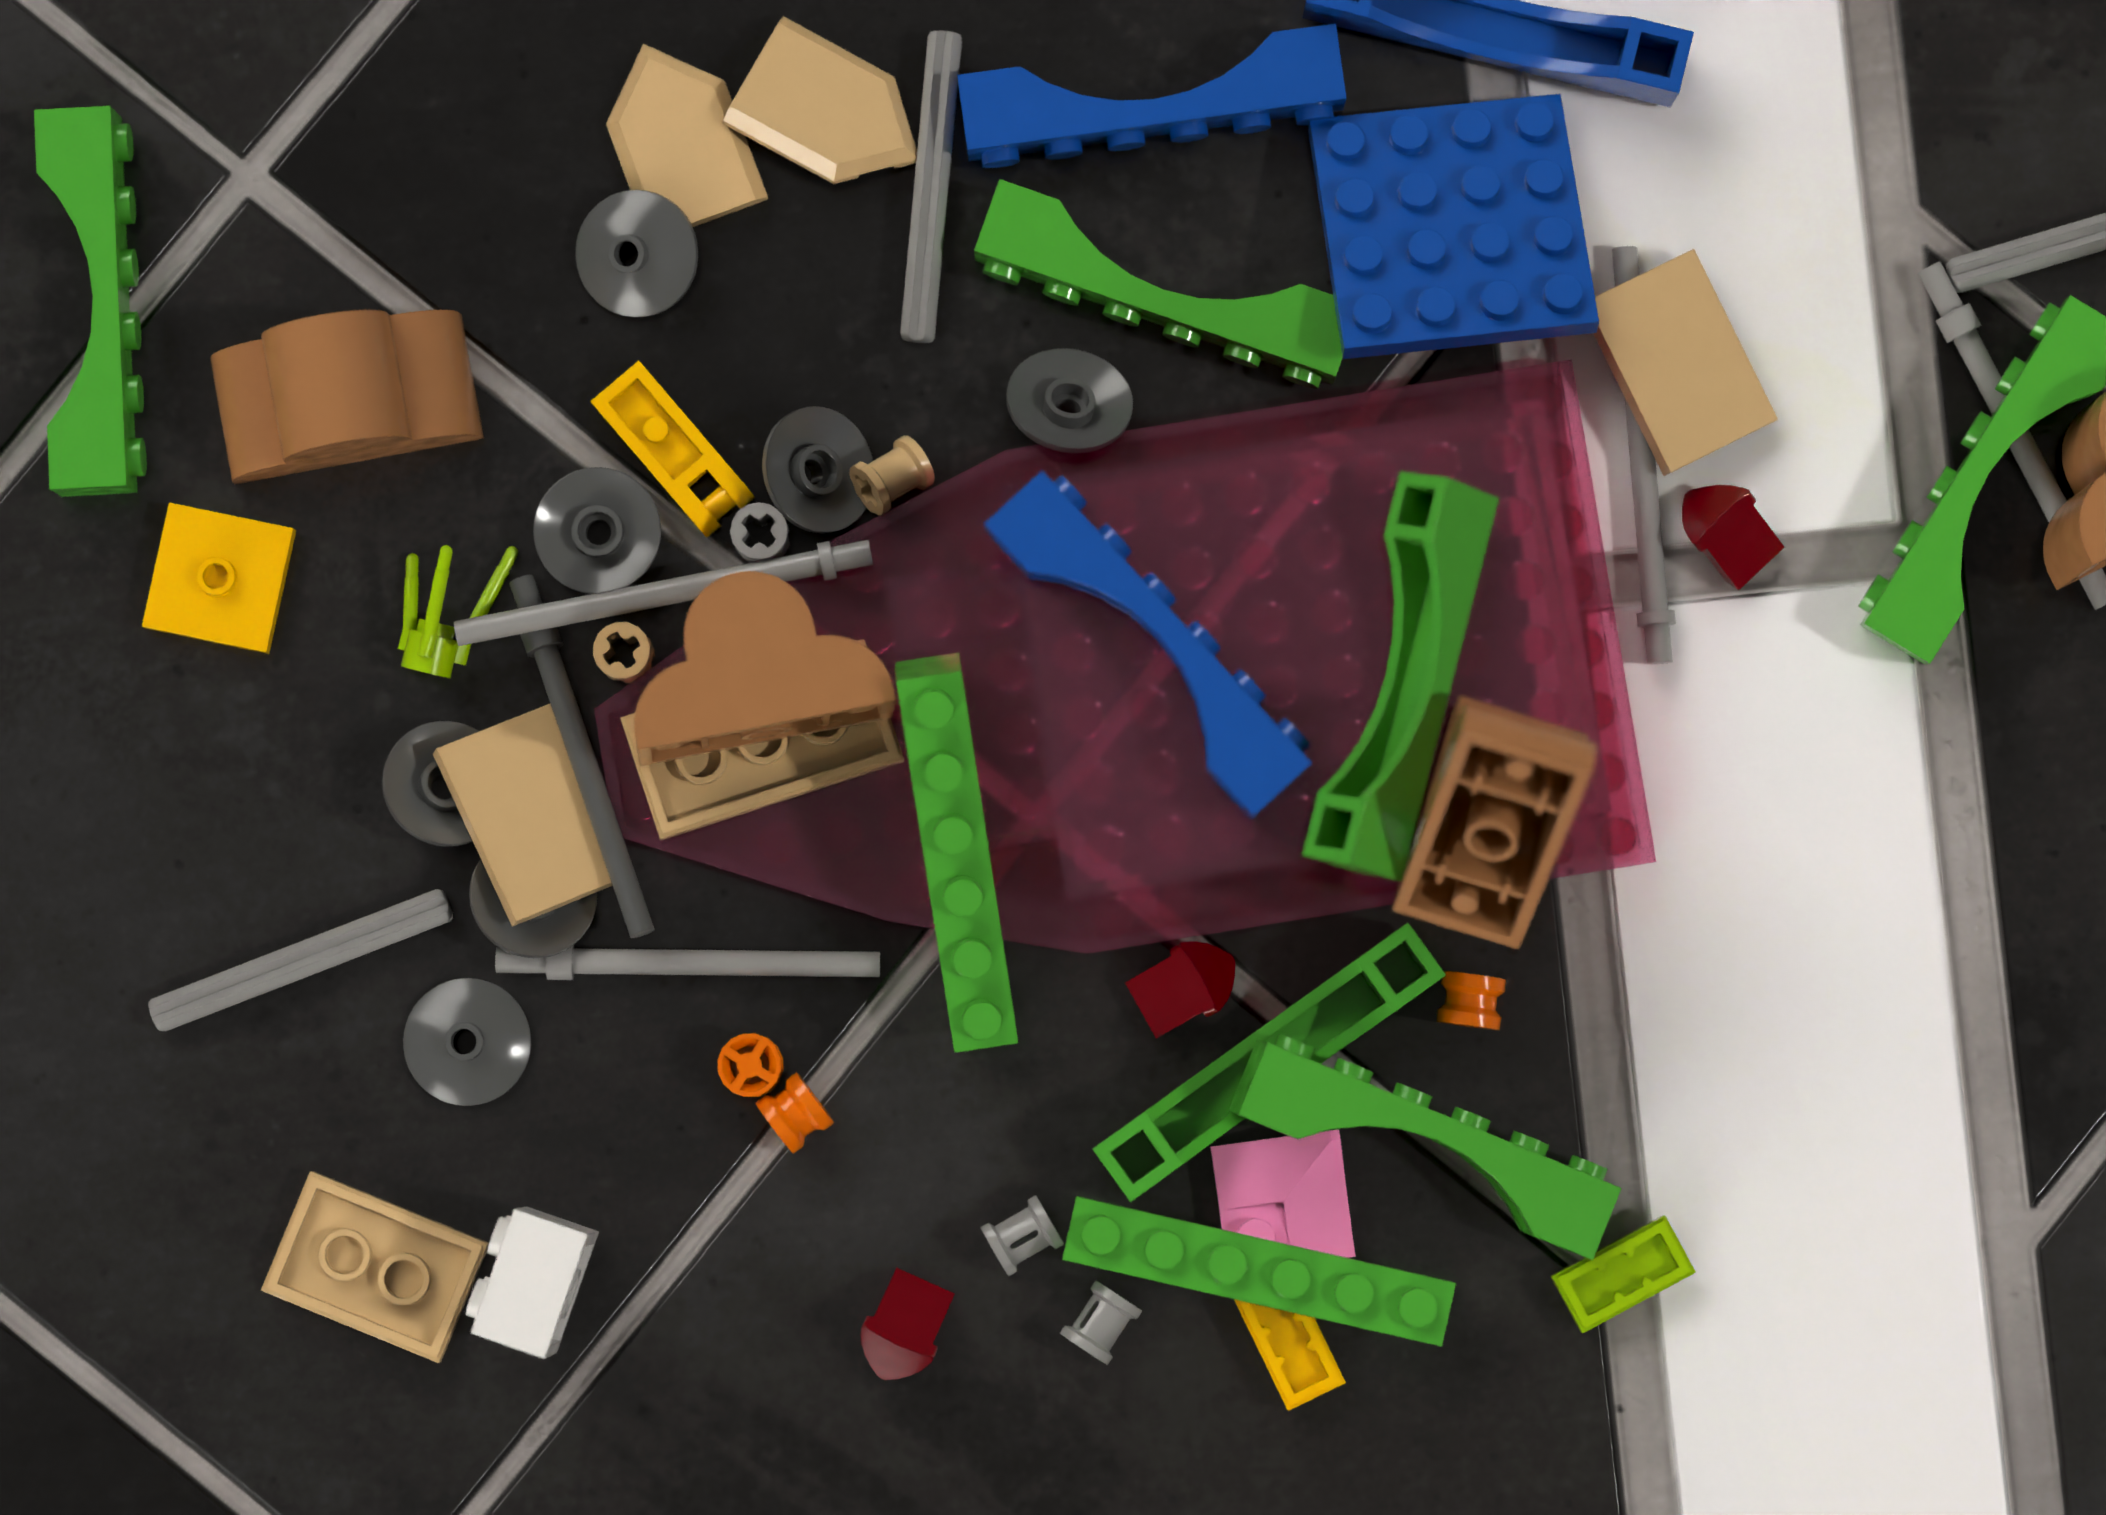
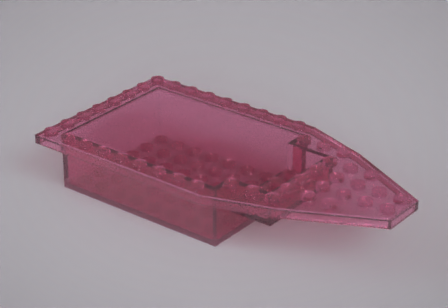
[594,359,1656,954]

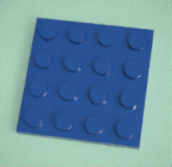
[1308,94,1599,359]

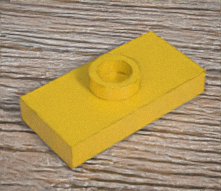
[1234,1299,1346,1411]

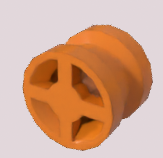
[1436,971,1506,1031]
[718,1033,784,1097]
[755,1072,834,1154]

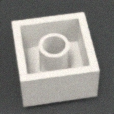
[466,1207,599,1359]

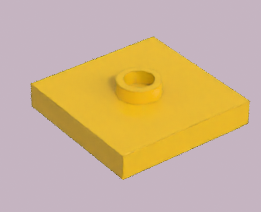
[142,502,296,654]

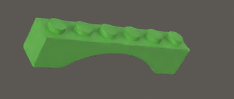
[34,106,147,497]
[974,179,1343,389]
[1858,295,2106,665]
[1302,471,1499,882]
[895,653,1018,1053]
[1092,923,1446,1202]
[1228,1034,1622,1260]
[1062,1195,1456,1347]

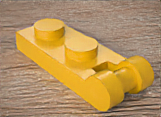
[590,360,755,538]

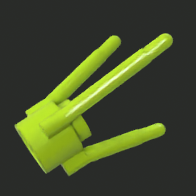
[398,545,518,678]

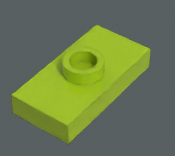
[1551,1215,1696,1333]

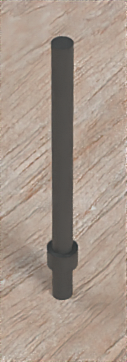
[509,575,655,938]

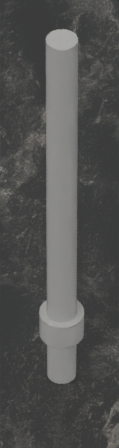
[1918,261,2106,610]
[495,945,880,980]

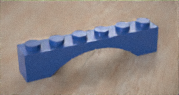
[1302,0,1694,108]
[957,23,1347,168]
[984,470,1312,820]

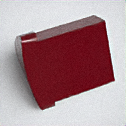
[1682,485,1785,590]
[1125,941,1236,1038]
[861,1268,955,1380]

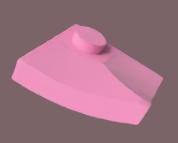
[1210,1129,1356,1258]

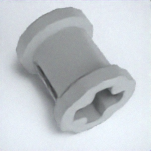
[730,502,790,563]
[980,1195,1064,1276]
[1060,1280,1142,1365]

